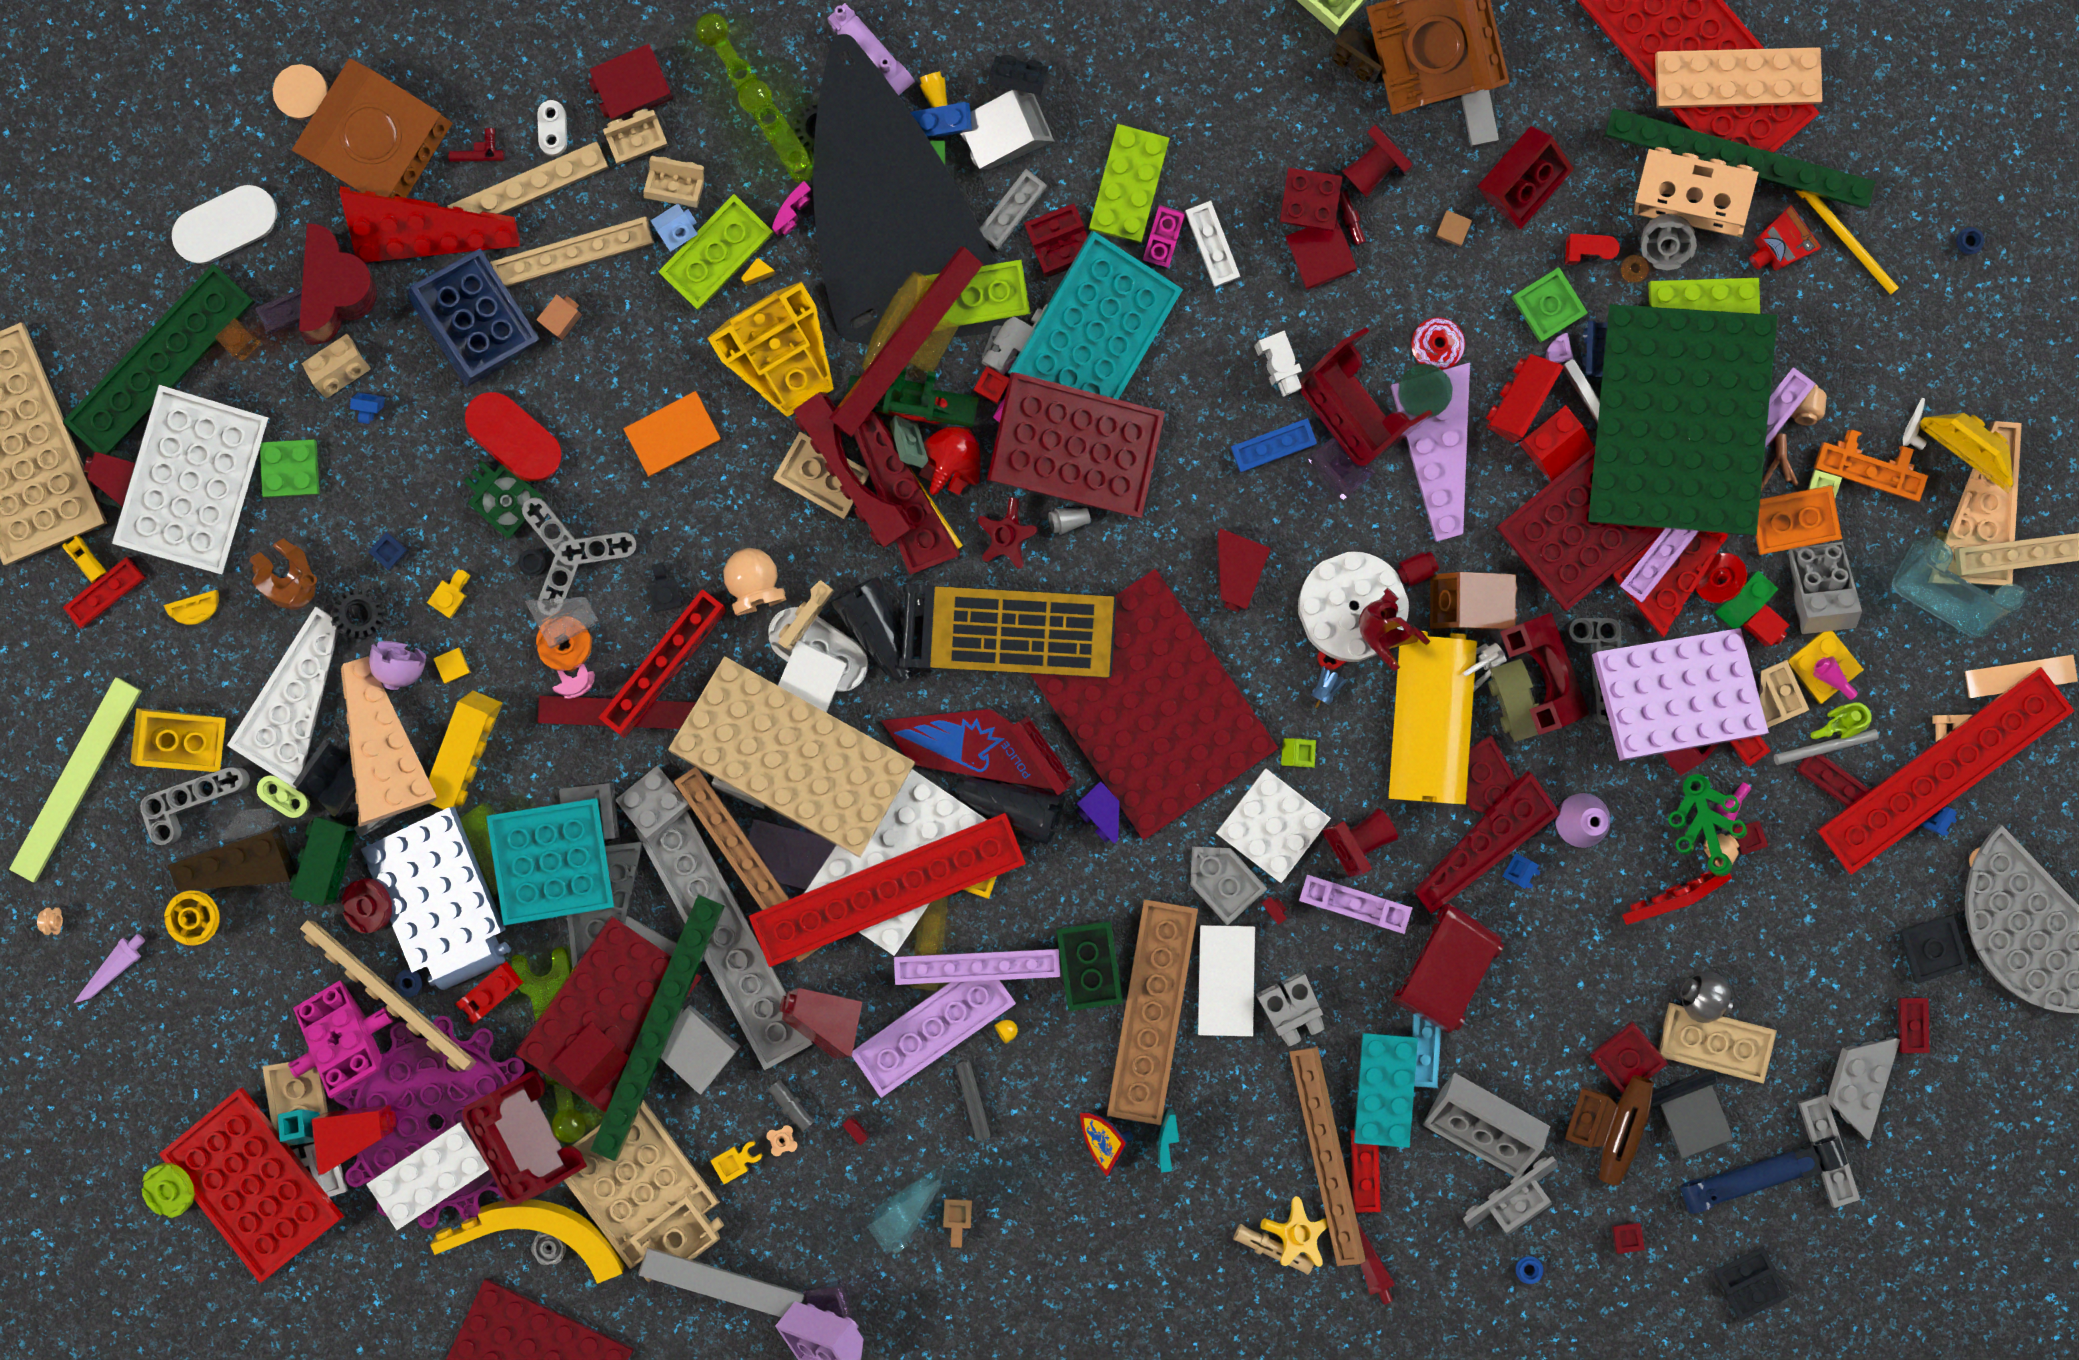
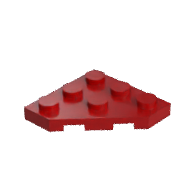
[1622,869,1732,925]

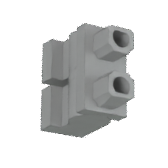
[1256,971,1324,1046]

